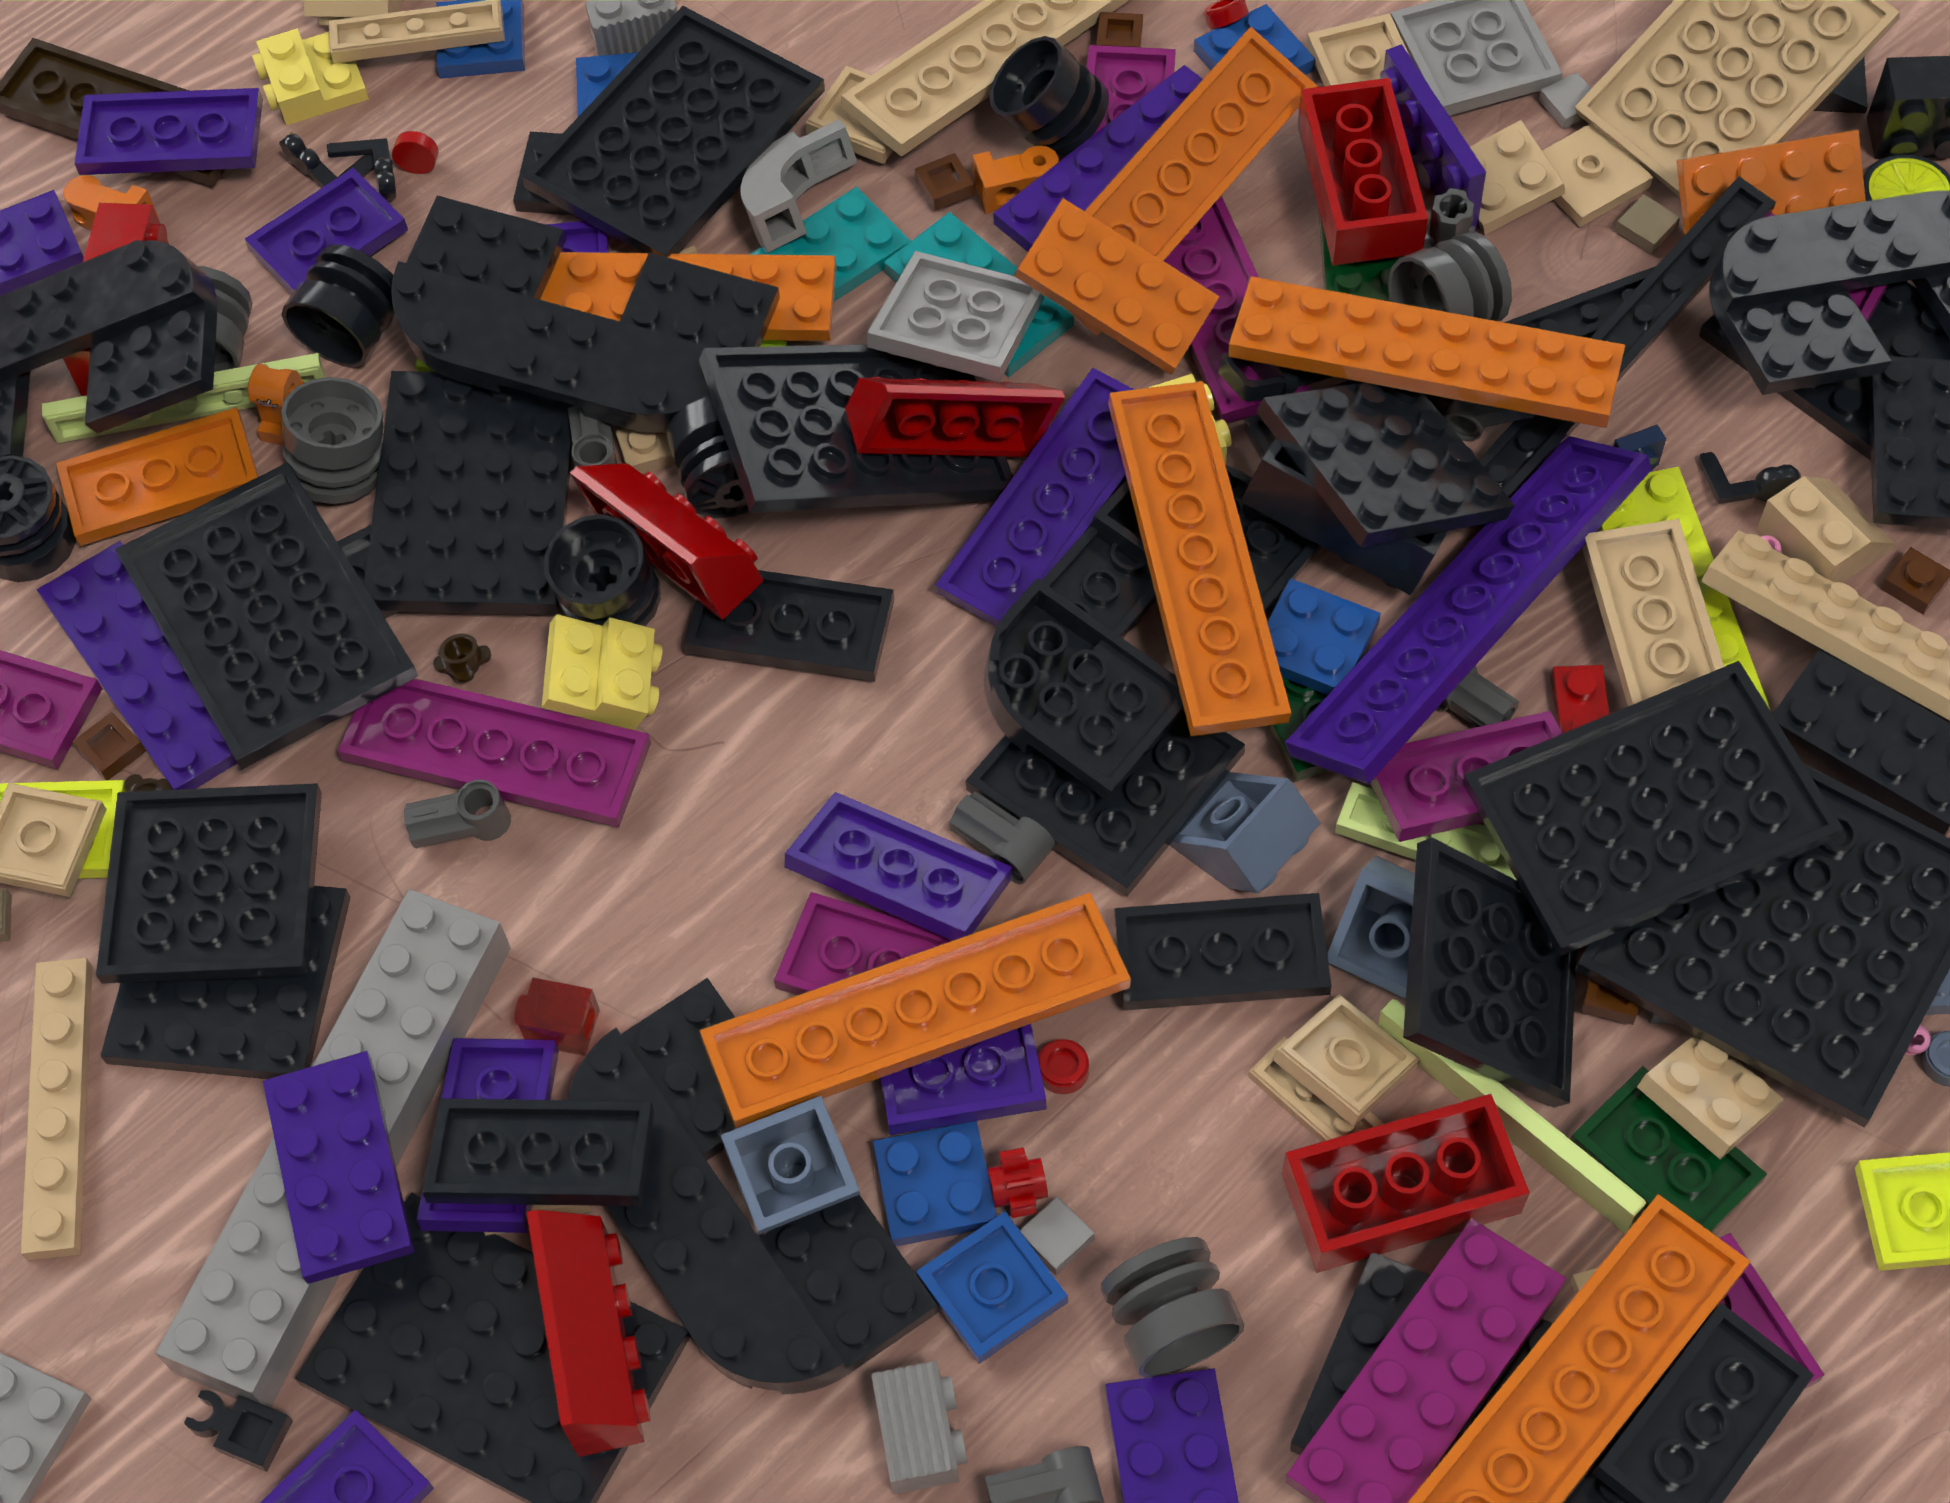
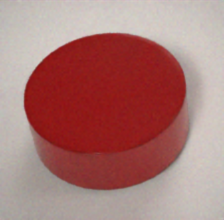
[1203,0,1249,29]
[392,131,439,174]
[1038,1039,1089,1094]

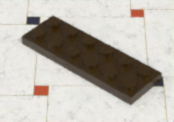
[0,38,226,187]

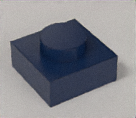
[1613,424,1666,472]

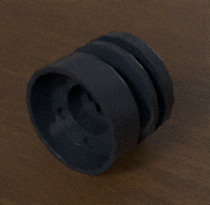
[990,36,1109,157]
[281,244,395,367]
[667,396,750,518]
[0,455,76,583]
[544,514,661,626]

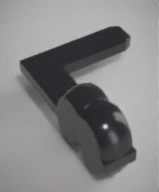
[279,132,375,187]
[326,138,396,201]
[1699,452,1801,504]

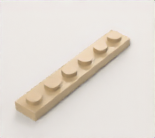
[21,957,93,1261]

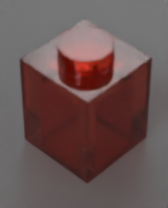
[514,977,600,1056]

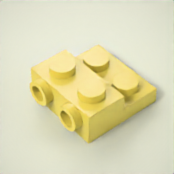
[252,28,369,125]
[541,614,662,730]

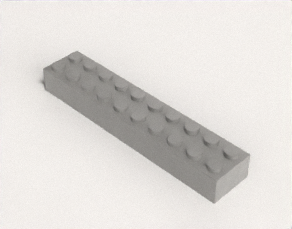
[155,889,511,1408]

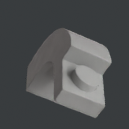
[740,119,858,253]

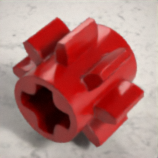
[988,1147,1048,1218]

